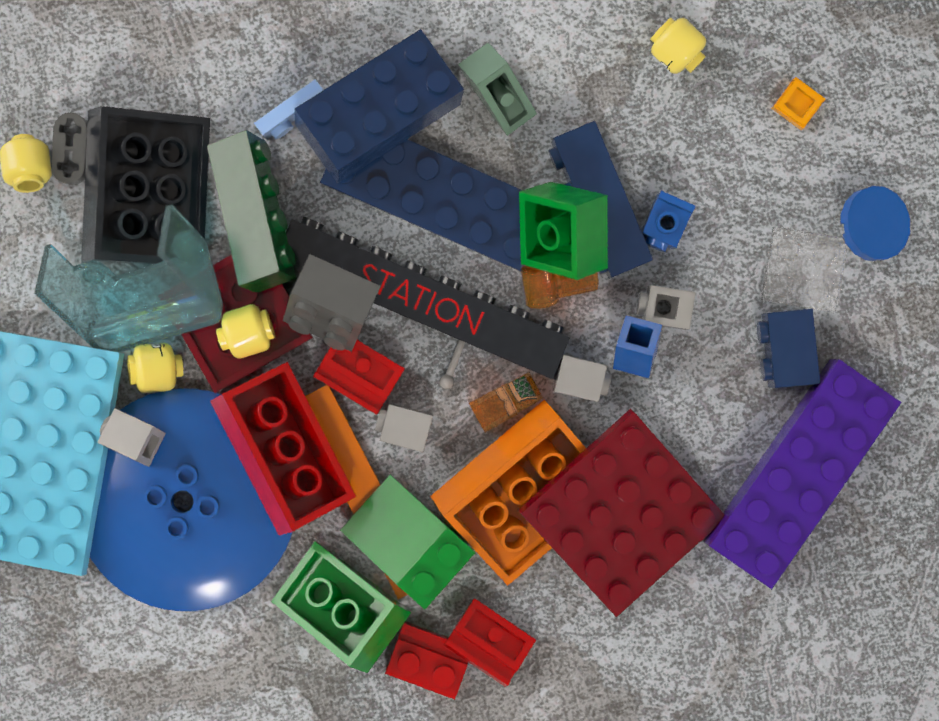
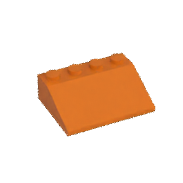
[430,400,586,586]

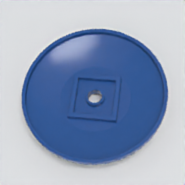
[90,388,293,611]

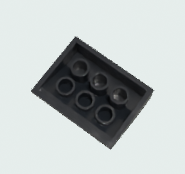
[81,106,210,267]

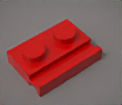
[313,339,405,415]
[443,598,536,687]
[385,621,468,700]

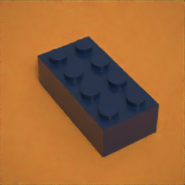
[294,29,464,184]

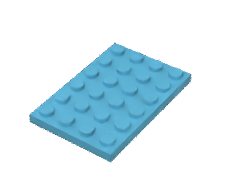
[0,331,125,576]

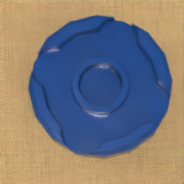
[840,186,910,261]

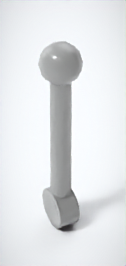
[439,340,465,389]

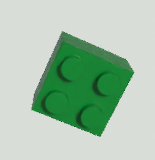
[519,182,608,280]

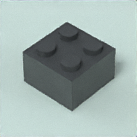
[283,254,380,352]

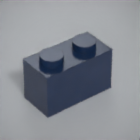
[757,308,820,388]

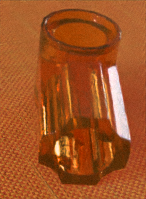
[521,266,599,309]

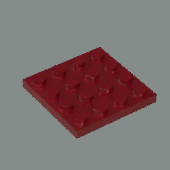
[518,409,724,617]

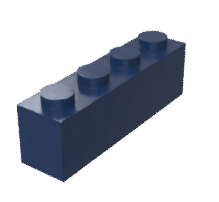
[548,121,653,279]

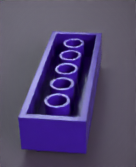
[703,359,902,589]

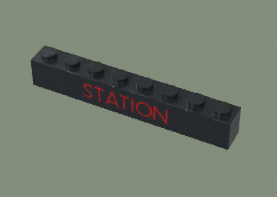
[286,216,570,379]

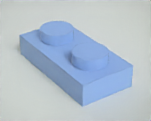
[254,79,323,140]

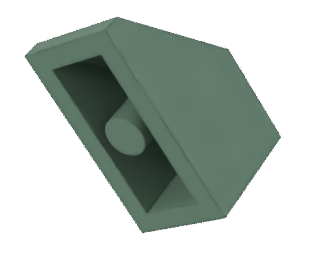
[458,43,537,136]

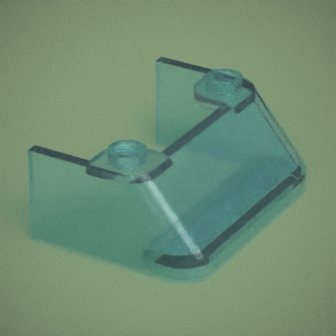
[34,205,223,352]

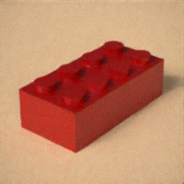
[210,361,356,535]

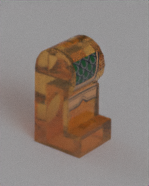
[468,372,544,433]

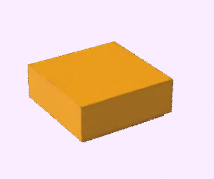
[771,77,825,130]

